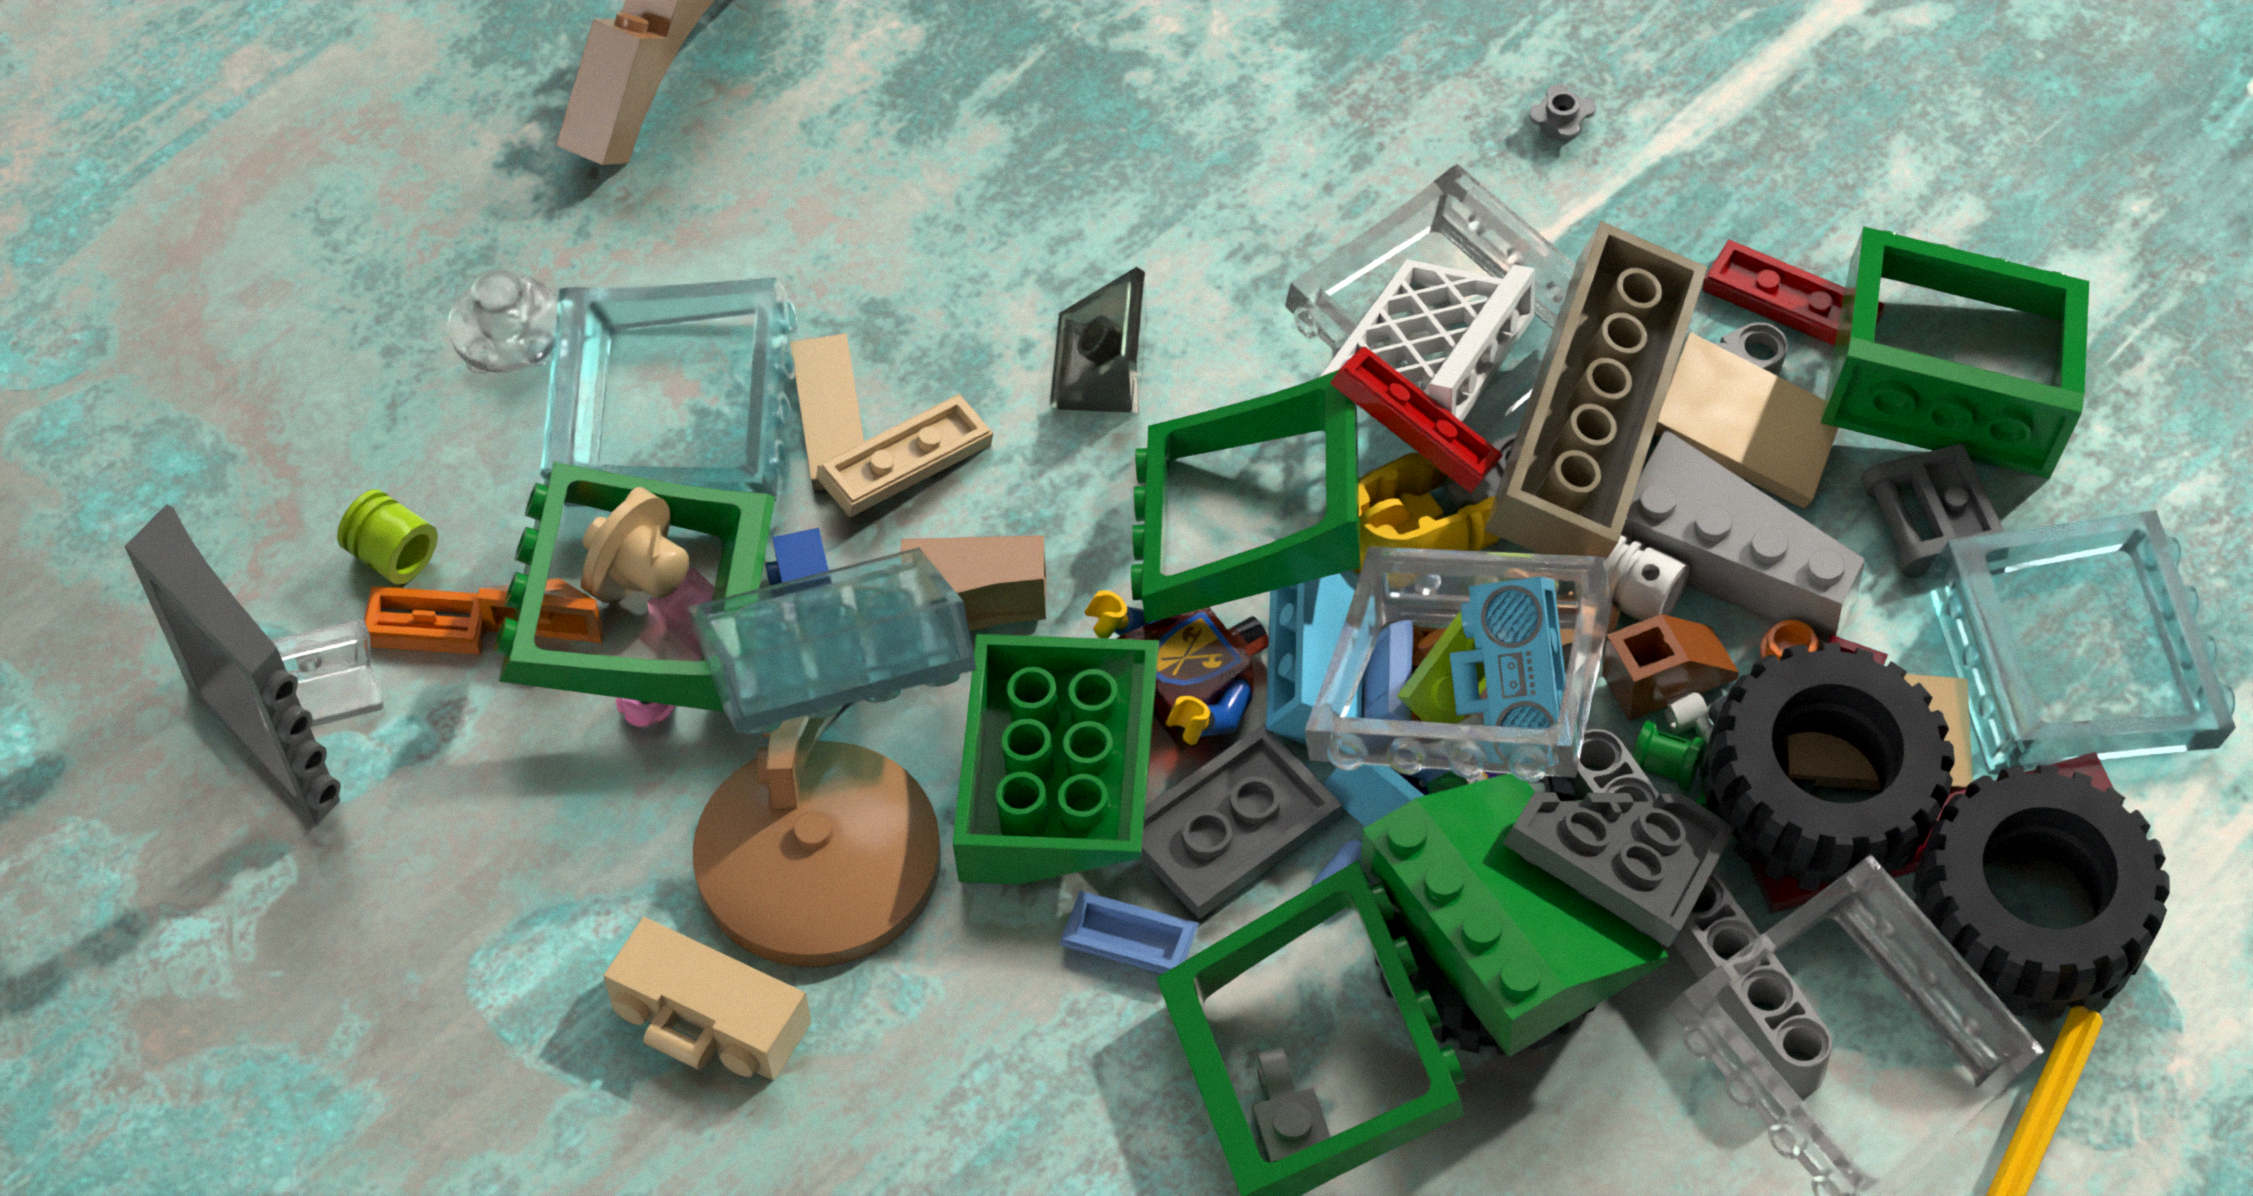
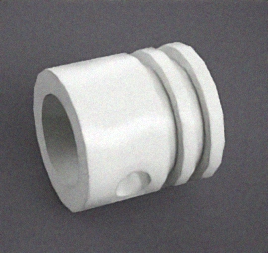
[1592,534,1690,621]

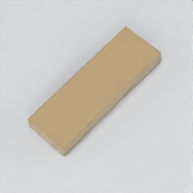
[790,333,864,491]
[816,394,993,517]

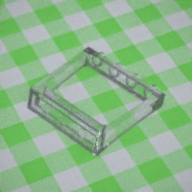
[1285,164,1575,437]
[1304,546,1612,782]
[1667,854,2045,1196]

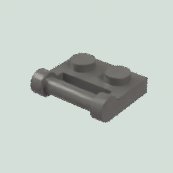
[1861,443,2007,578]

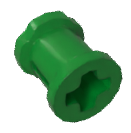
[1632,721,1705,792]

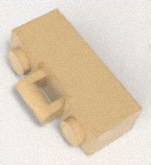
[603,916,812,1080]

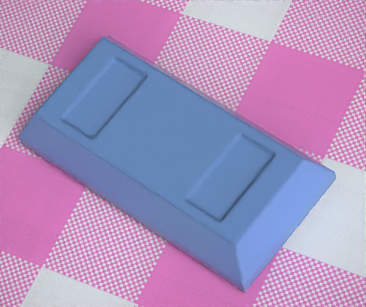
[1363,620,1413,750]
[1060,891,1199,974]

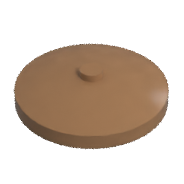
[693,741,941,967]

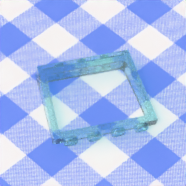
[540,277,798,507]
[1924,510,2236,775]

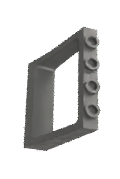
[124,504,341,826]

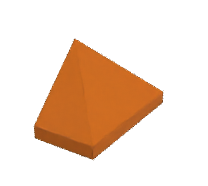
[477,578,604,643]

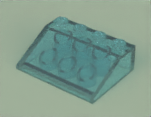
[687,547,977,734]

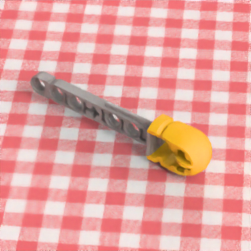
[1353,322,1788,585]

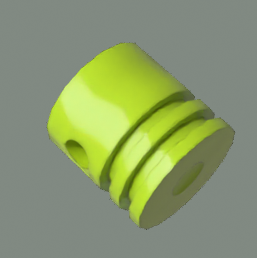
[337,489,438,585]

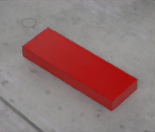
[1702,239,1885,346]
[1330,346,1504,493]

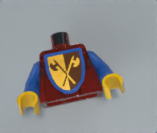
[1084,590,1269,751]

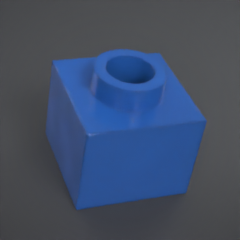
[765,528,831,618]

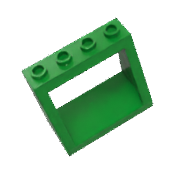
[1821,226,2090,479]

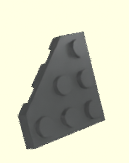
[1502,792,1735,948]

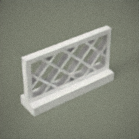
[1320,259,1535,422]

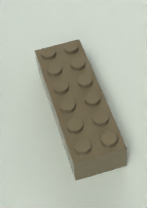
[1484,221,1708,577]

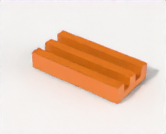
[360,586,486,655]

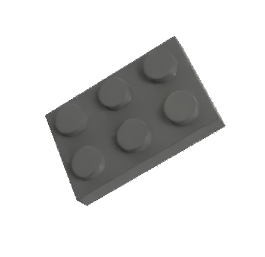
[1141,723,1343,920]

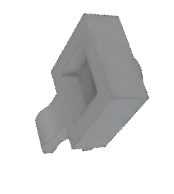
[1252,1047,1331,1163]

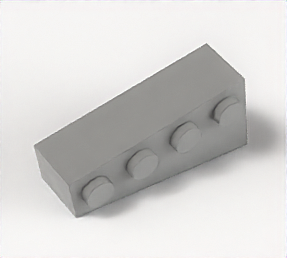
[1621,429,1865,641]

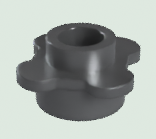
[1530,84,1596,141]

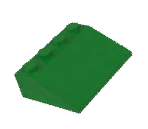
[952,634,1159,885]
[1361,771,1669,1057]

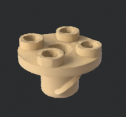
[580,487,689,603]

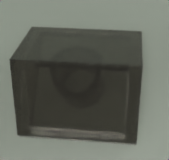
[1050,267,1147,413]

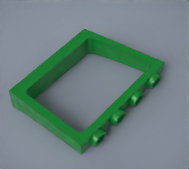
[1131,370,1360,624]
[494,462,775,712]
[1156,860,1466,1196]

